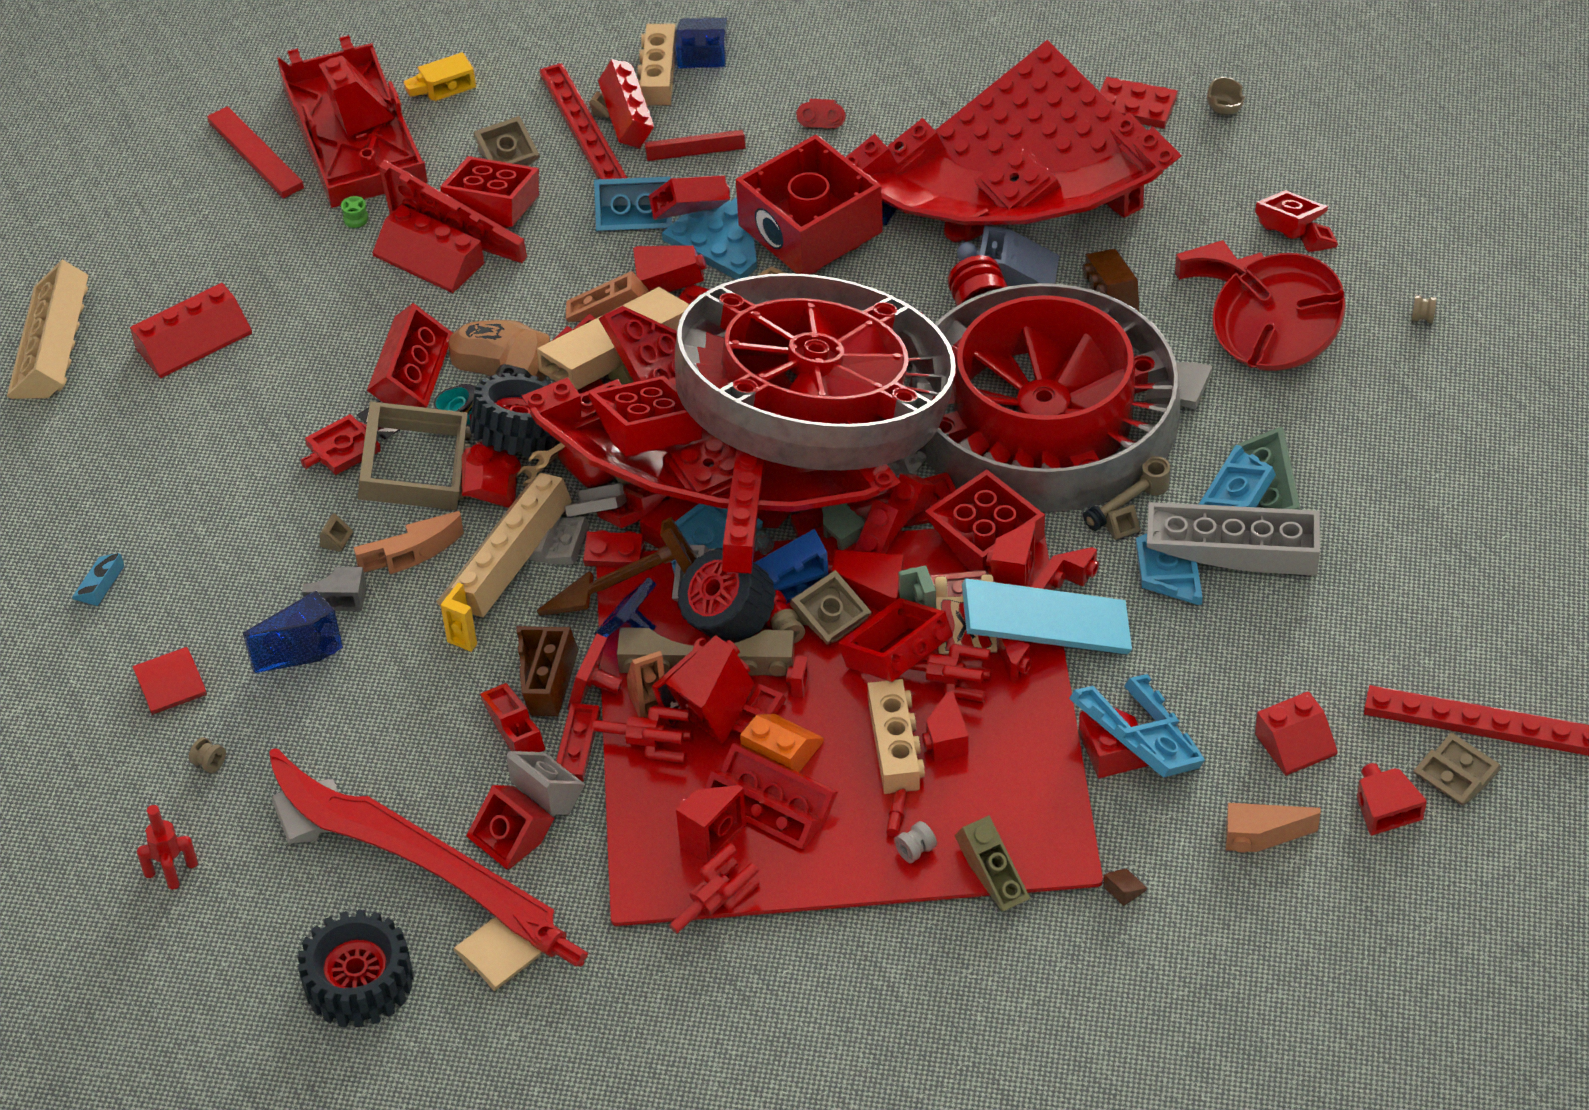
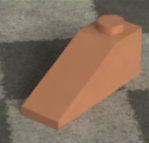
[566,271,649,322]
[627,651,664,718]
[1226,803,1321,853]

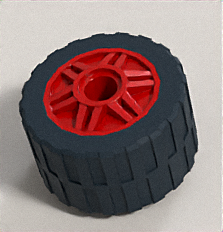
[678,548,775,643]

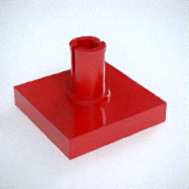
[567,633,623,710]

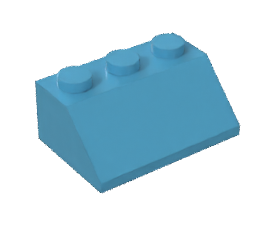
[594,177,673,231]

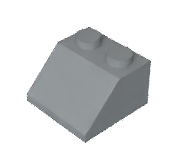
[506,751,585,816]

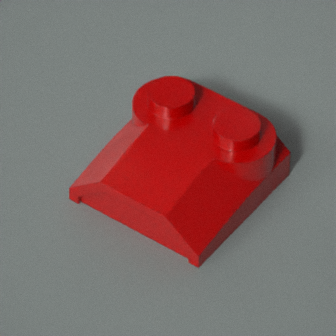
[1255,190,1328,239]
[462,444,521,508]

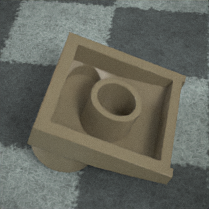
[474,116,540,166]
[790,570,872,644]

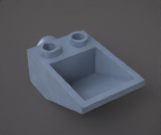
[957,226,1059,287]

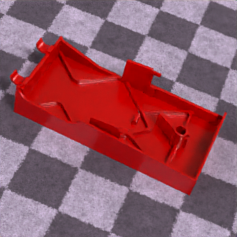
[277,35,428,208]

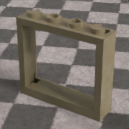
[358,401,471,511]

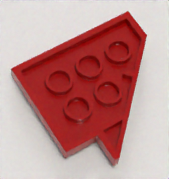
[598,306,677,382]

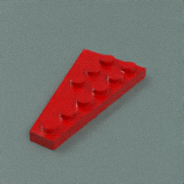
[379,160,527,263]

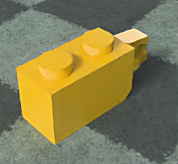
[404,52,476,101]

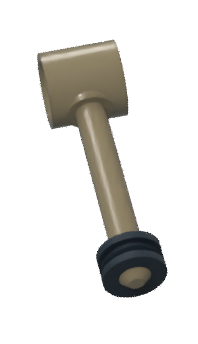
[1083,456,1170,531]

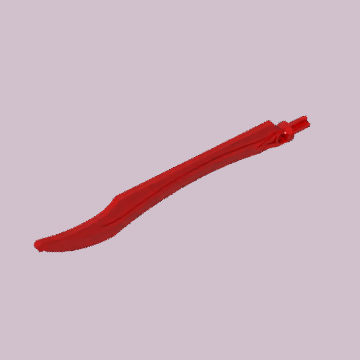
[269,748,588,967]

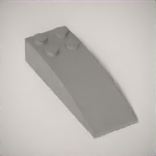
[1147,502,1320,576]

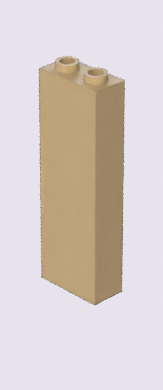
[537,287,689,390]

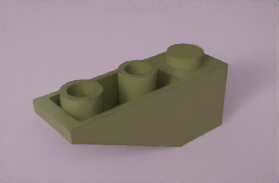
[954,815,1030,912]

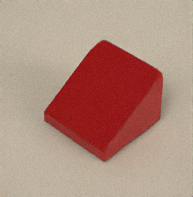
[1300,222,1338,252]

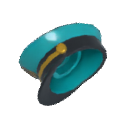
[433,384,475,425]

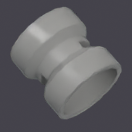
[894,821,937,863]

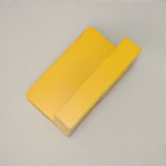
[440,583,477,652]

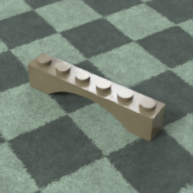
[617,628,795,676]

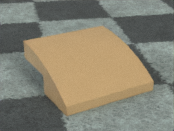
[453,917,543,991]

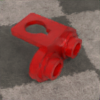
[796,98,846,129]
[944,209,989,242]

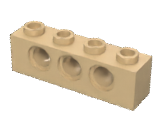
[638,24,677,105]
[867,679,925,794]

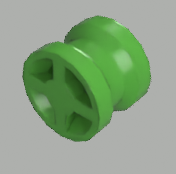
[341,196,369,228]

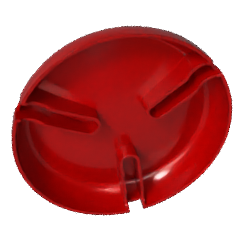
[1213,253,1346,371]

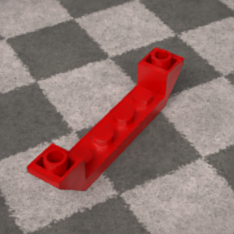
[999,547,1099,683]

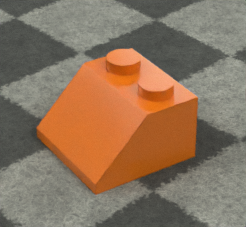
[740,714,824,772]

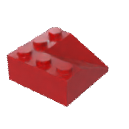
[440,156,539,227]
[589,376,702,457]
[925,469,1045,575]

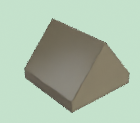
[1105,504,1141,540]
[320,513,353,552]

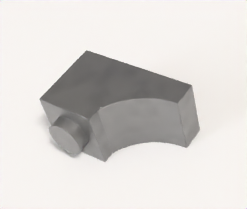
[302,566,366,611]

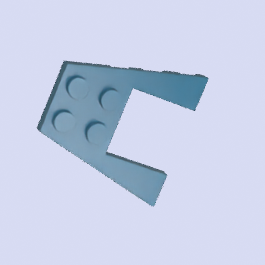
[1069,674,1205,778]

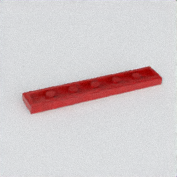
[207,106,304,198]

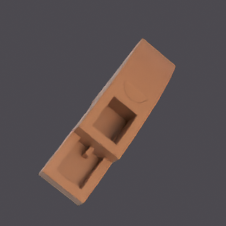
[353,511,464,574]

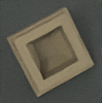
[589,91,610,118]

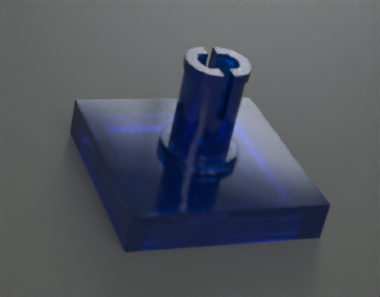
[594,577,657,637]

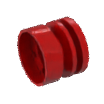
[948,255,1008,307]

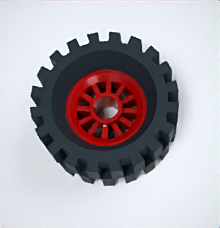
[470,373,561,456]
[298,910,414,1028]

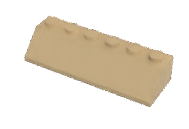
[7,259,88,399]
[436,473,572,617]

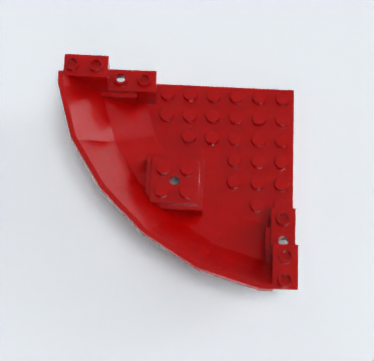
[846,39,1182,225]
[522,372,901,512]

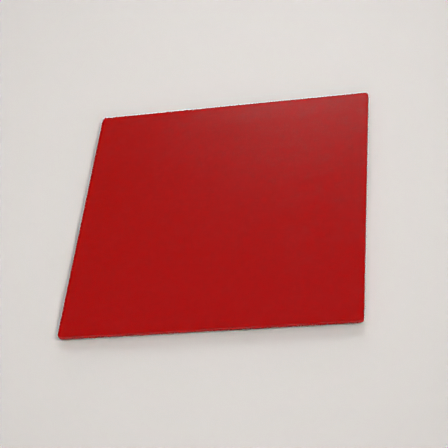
[596,529,1103,926]

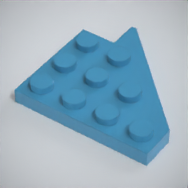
[662,197,757,280]

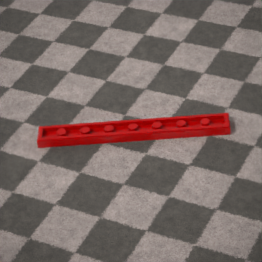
[539,63,627,179]

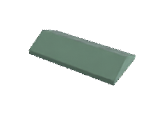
[1231,426,1301,510]

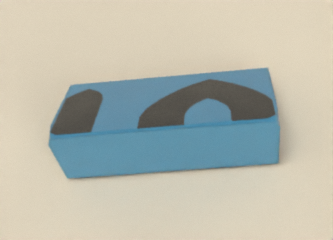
[72,553,124,606]

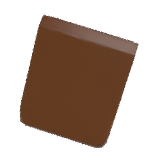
[1103,868,1147,906]

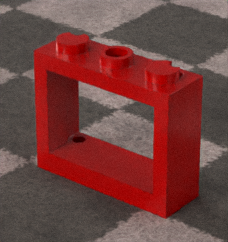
[838,598,953,682]

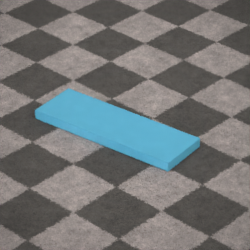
[962,578,1132,655]

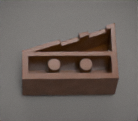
[1082,249,1140,312]
[516,626,579,716]

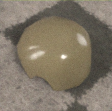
[1207,77,1245,115]

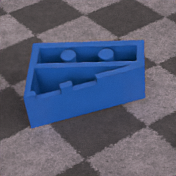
[754,529,828,604]

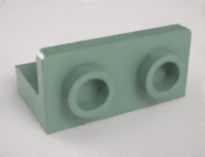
[898,565,936,608]

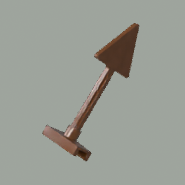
[537,517,697,616]

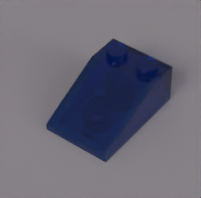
[676,17,728,68]
[243,591,343,673]

